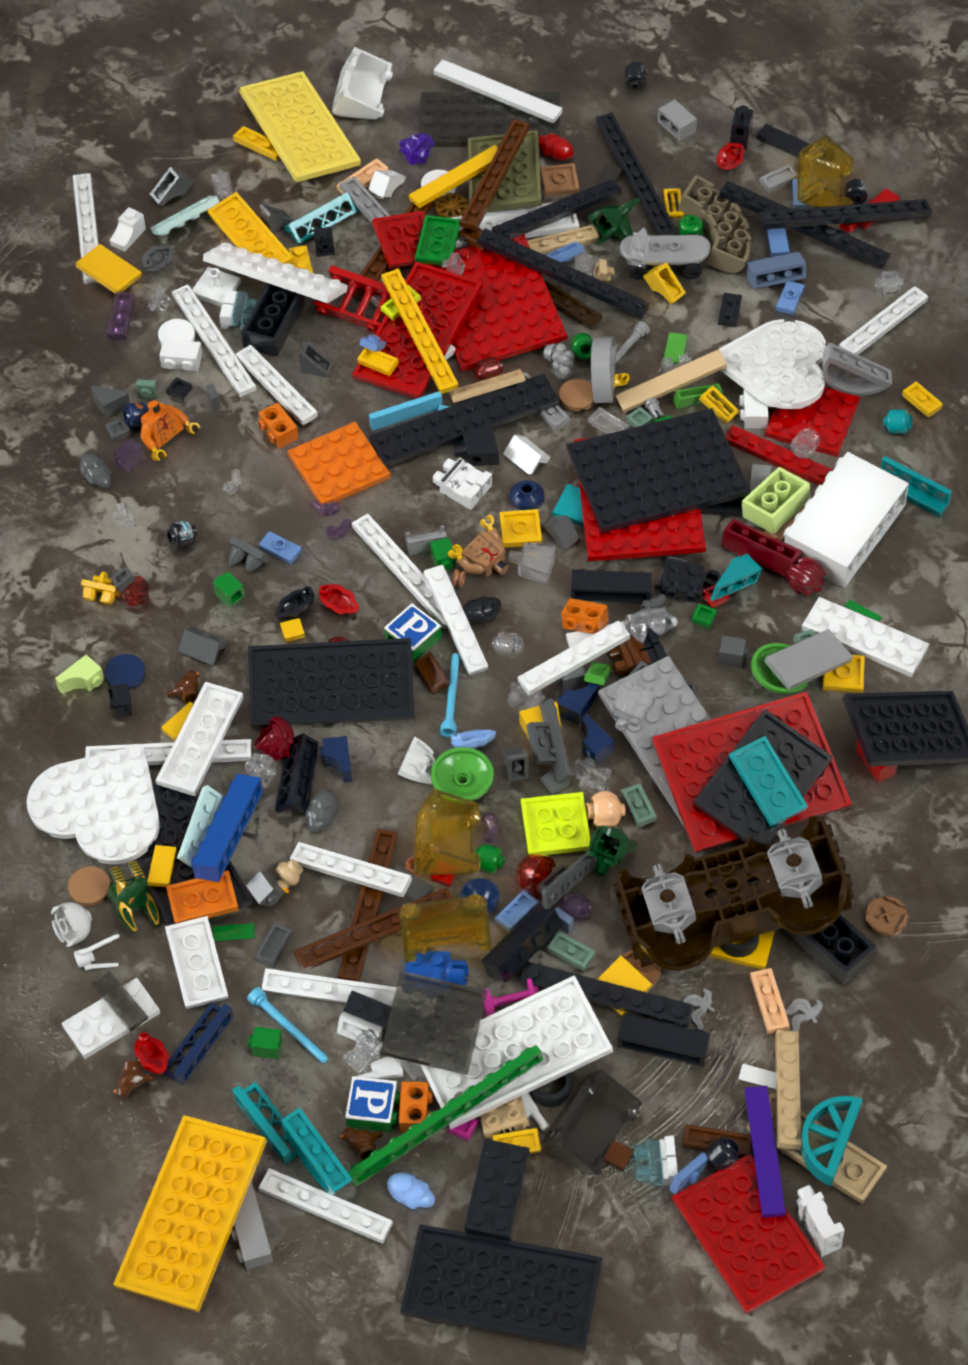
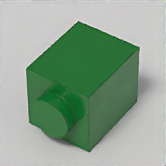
[430,538,456,571]
[213,571,245,608]
[248,1027,283,1059]

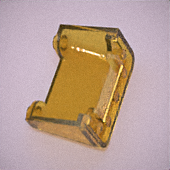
[797,134,853,207]
[414,788,481,875]
[399,894,492,962]

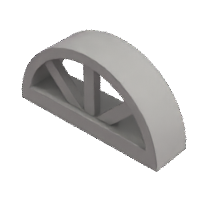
[591,337,617,403]
[822,342,892,396]

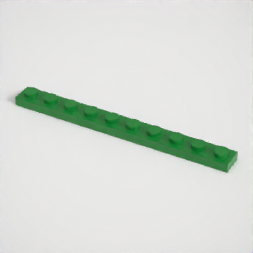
[348,1045,544,1187]

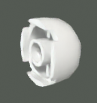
[51,902,92,947]

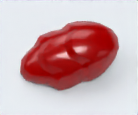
[538,133,574,161]
[716,142,745,170]
[319,584,359,615]
[134,1032,170,1075]

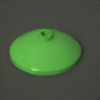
[751,643,809,694]
[431,747,494,803]

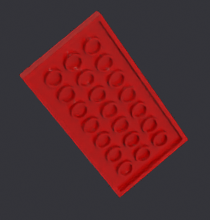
[352,262,483,399]

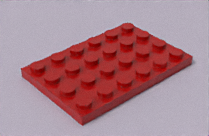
[672,1154,826,1315]

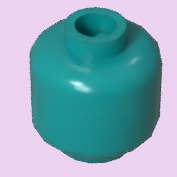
[883,409,913,434]

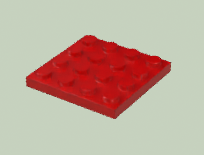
[765,387,860,457]

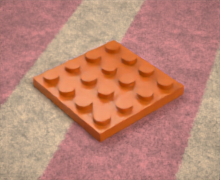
[287,421,391,508]

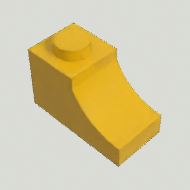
[643,262,686,304]

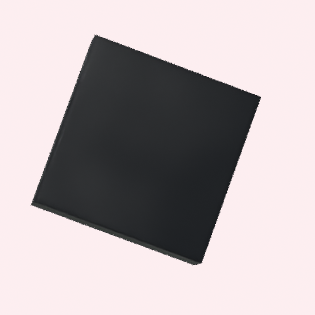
[166,377,193,401]

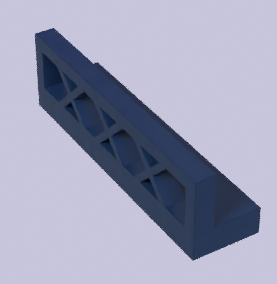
[163,1002,234,1086]

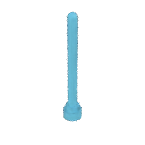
[440,653,460,737]
[247,987,328,1063]

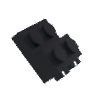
[660,557,704,603]

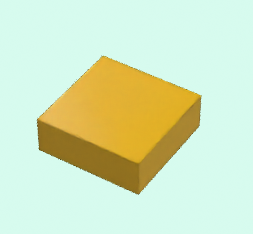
[280,618,305,642]

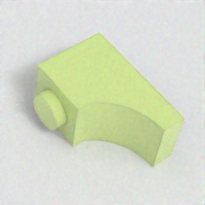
[55,655,105,694]

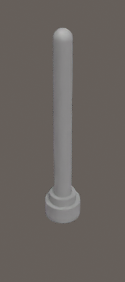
[590,321,650,384]

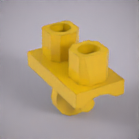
[81,571,121,606]

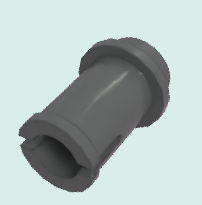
[641,593,667,609]

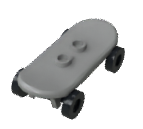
[620,234,711,279]

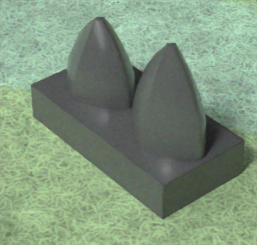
[228,536,270,572]

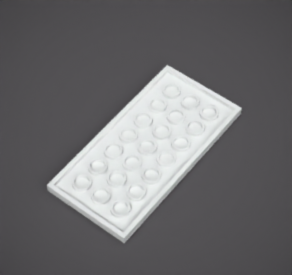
[414,975,614,1129]

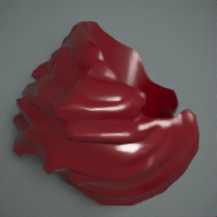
[786,556,826,596]
[254,717,294,761]

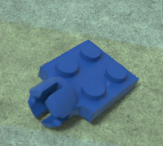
[403,951,469,994]

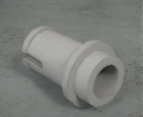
[645,398,665,420]

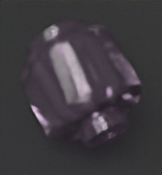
[558,894,591,922]

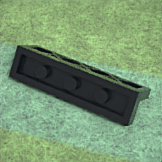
[275,733,318,815]

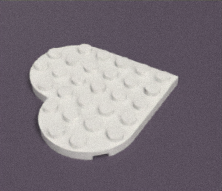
[719,319,826,409]
[27,744,160,865]

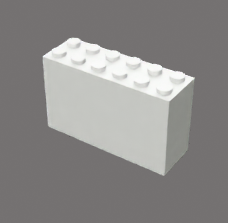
[783,452,909,588]

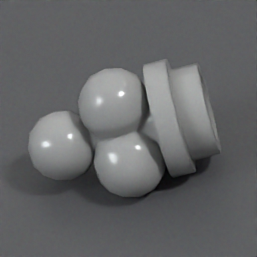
[544,343,574,362]
[553,354,574,381]

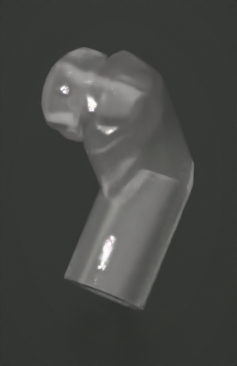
[223,469,242,494]

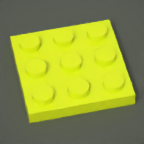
[521,792,591,857]

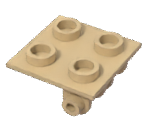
[480,1096,530,1140]

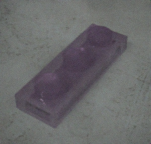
[107,292,135,340]

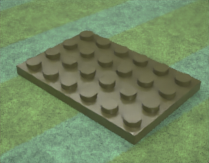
[468,130,542,212]

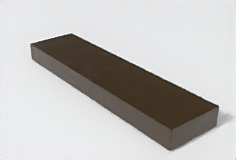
[544,280,603,330]

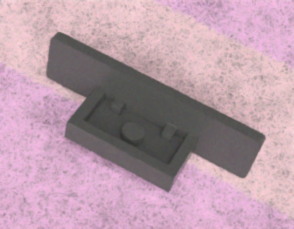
[526,699,571,782]
[537,853,595,910]

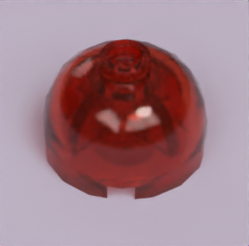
[516,853,556,897]

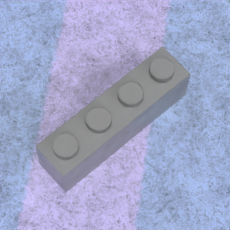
[231,1181,273,1270]

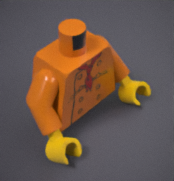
[140,400,200,462]

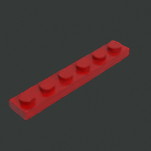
[725,425,833,485]

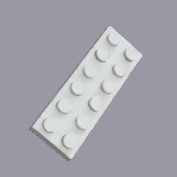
[801,597,929,677]
[156,682,244,796]

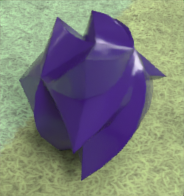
[399,133,435,165]

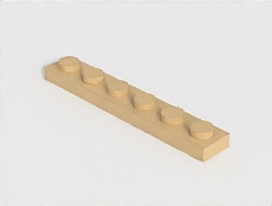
[775,1030,802,1150]

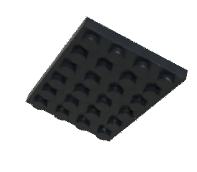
[842,691,968,767]
[692,709,833,843]

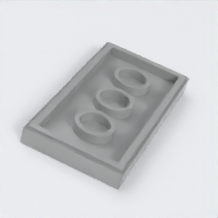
[764,629,853,691]

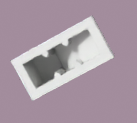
[368,170,406,199]
[109,207,146,252]

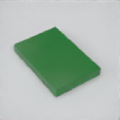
[415,215,461,267]

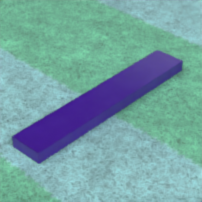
[744,1086,786,1218]

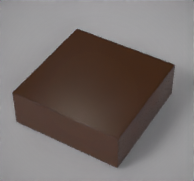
[603,1140,634,1172]

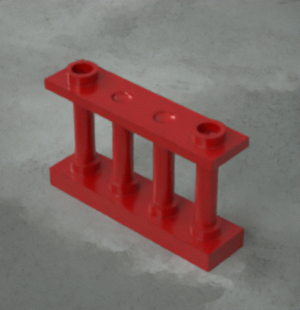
[313,265,391,333]

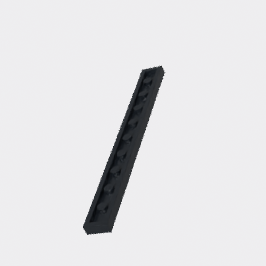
[596,113,679,235]
[719,180,891,269]
[758,199,932,230]
[477,228,650,319]

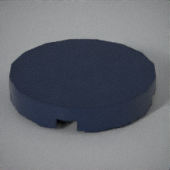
[105,654,146,690]

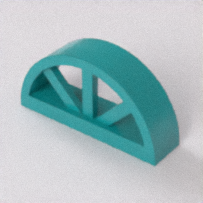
[800,1096,863,1187]
[281,1107,353,1195]

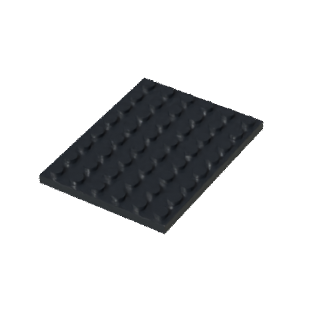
[566,408,751,533]

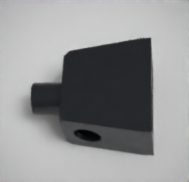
[730,105,754,150]
[453,425,499,466]

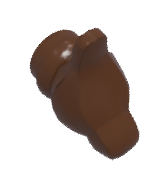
[167,670,200,704]
[113,1061,155,1098]
[340,1127,383,1160]

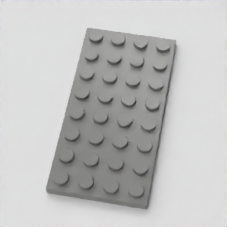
[598,656,711,827]

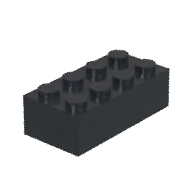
[241,283,305,356]
[781,914,876,985]
[464,1139,530,1241]

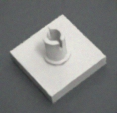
[192,267,241,307]

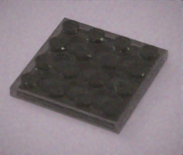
[380,971,487,1075]

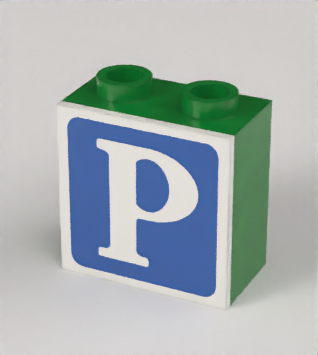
[384,604,442,662]
[345,1076,401,1133]

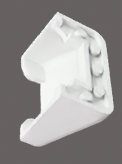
[331,47,393,120]

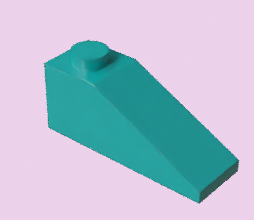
[711,554,762,601]

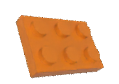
[166,871,239,924]

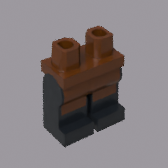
[606,627,667,676]

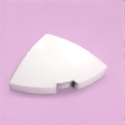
[398,737,435,785]

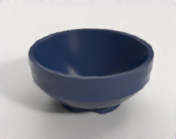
[509,480,545,510]
[460,878,499,916]

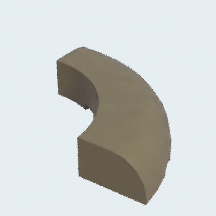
[678,175,751,273]

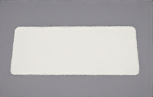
[739,1064,776,1089]

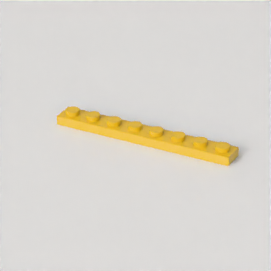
[381,269,458,394]

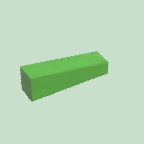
[673,383,723,409]

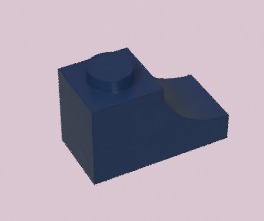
[557,683,599,725]
[581,714,615,765]
[319,736,352,783]

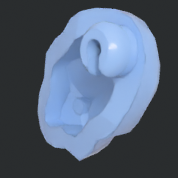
[451,729,496,749]
[387,1172,435,1210]

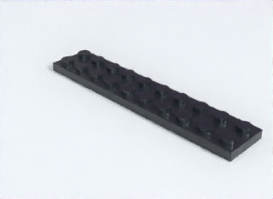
[369,373,560,467]

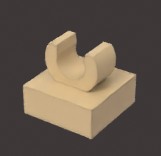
[593,259,614,282]

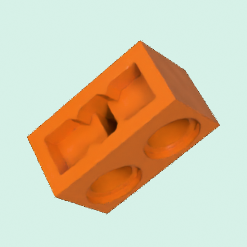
[258,403,299,449]
[561,598,608,634]
[399,1081,433,1132]

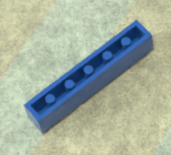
[191,774,263,882]

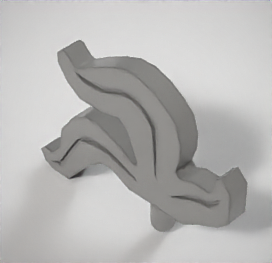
[683,989,715,1030]
[785,999,823,1032]

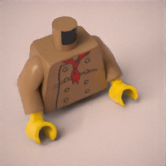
[448,515,509,577]

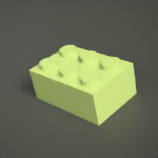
[742,467,811,534]

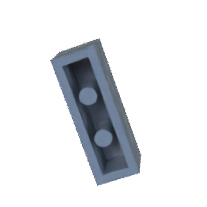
[746,252,806,289]

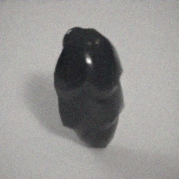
[275,586,314,620]
[462,596,501,623]

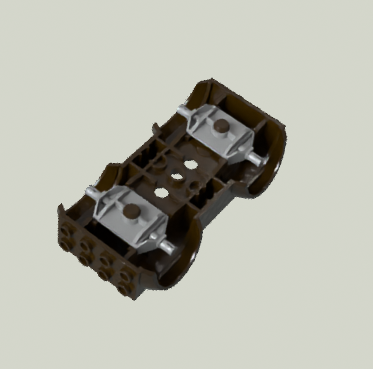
[613,816,854,971]

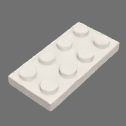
[165,916,229,1009]
[61,978,160,1059]

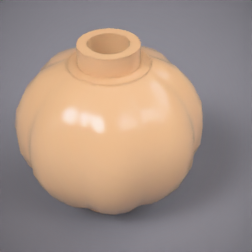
[586,791,625,828]

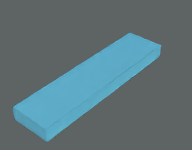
[369,391,442,431]

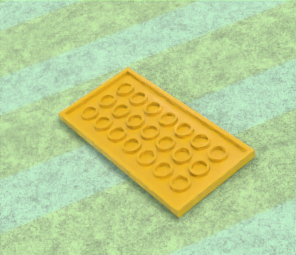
[113,1115,267,1312]

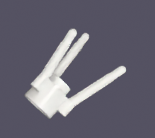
[74,934,120,971]

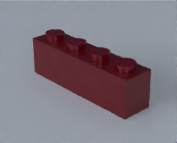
[721,518,802,578]

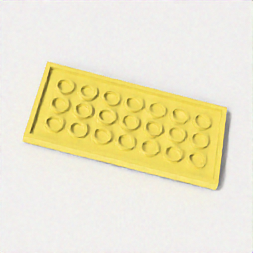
[239,71,361,182]

